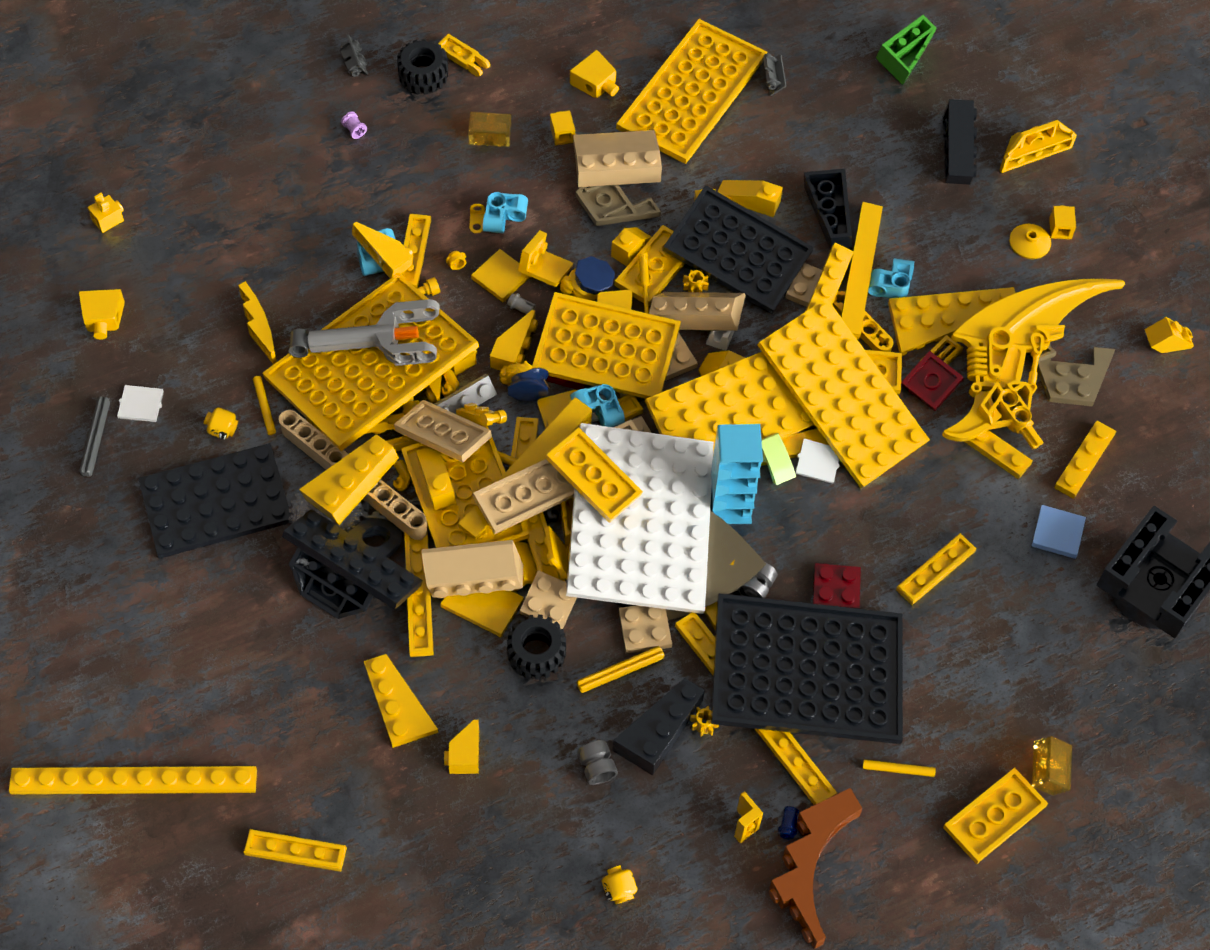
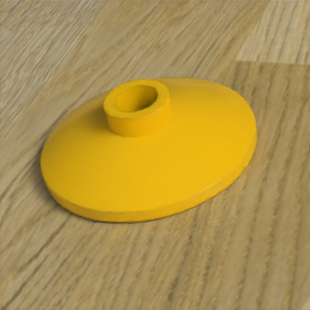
[1009,224,1051,259]

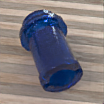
[778,806,799,840]

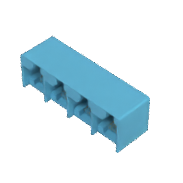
[710,424,763,524]

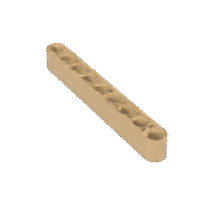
[279,410,429,540]

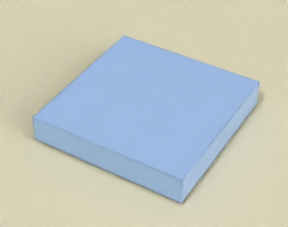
[1031,505,1086,559]

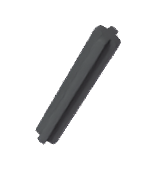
[79,396,110,477]

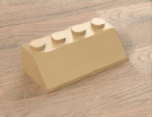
[649,292,746,331]
[422,540,524,598]

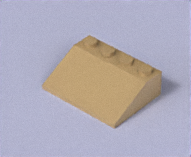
[573,130,662,187]

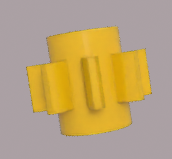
[683,270,709,292]
[690,706,719,737]

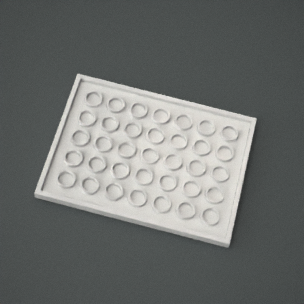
[566,423,714,614]

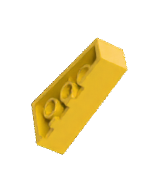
[299,434,399,525]

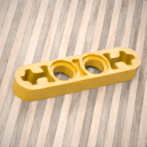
[832,291,893,352]

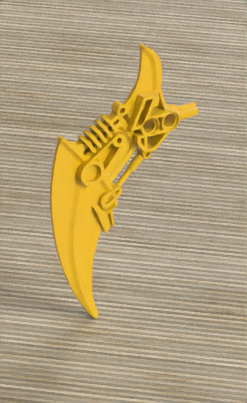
[942,279,1125,450]

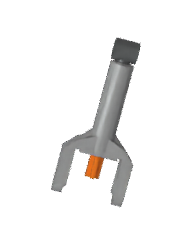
[289,299,440,366]

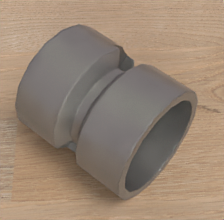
[737,562,778,598]
[577,740,618,785]

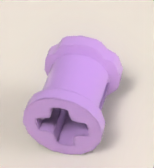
[341,112,367,139]

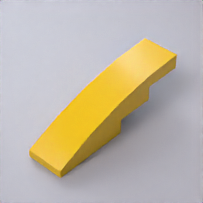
[238,281,277,364]

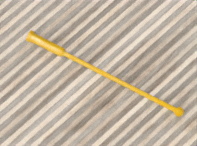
[638,253,649,314]

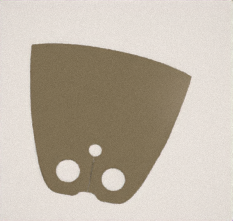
[666,510,766,620]

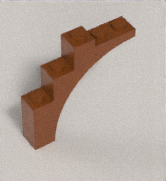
[769,788,863,949]

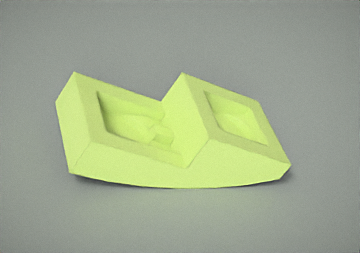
[761,433,796,485]

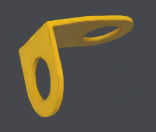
[469,204,485,233]

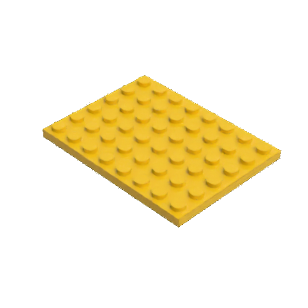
[262,273,479,451]

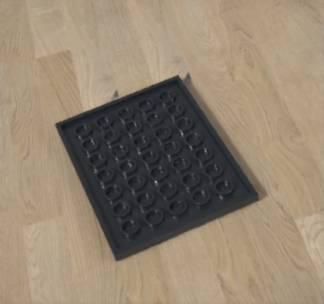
[711,593,903,744]

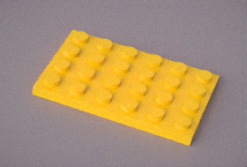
[532,292,681,399]
[401,426,530,548]

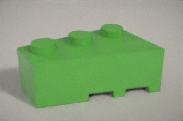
[876,15,937,85]

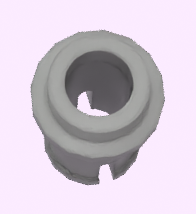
[507,293,536,314]

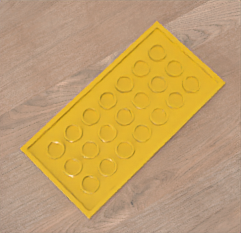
[616,19,767,164]
[757,298,930,488]
[645,352,815,453]

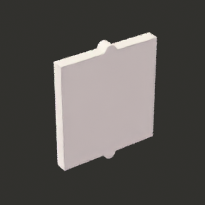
[117,385,164,422]
[795,439,840,484]

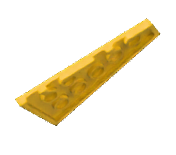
[888,287,1015,356]

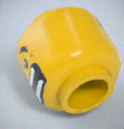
[204,407,239,440]
[602,865,637,904]

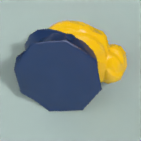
[560,256,615,300]
[500,361,549,401]

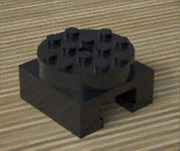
[1096,506,1210,639]

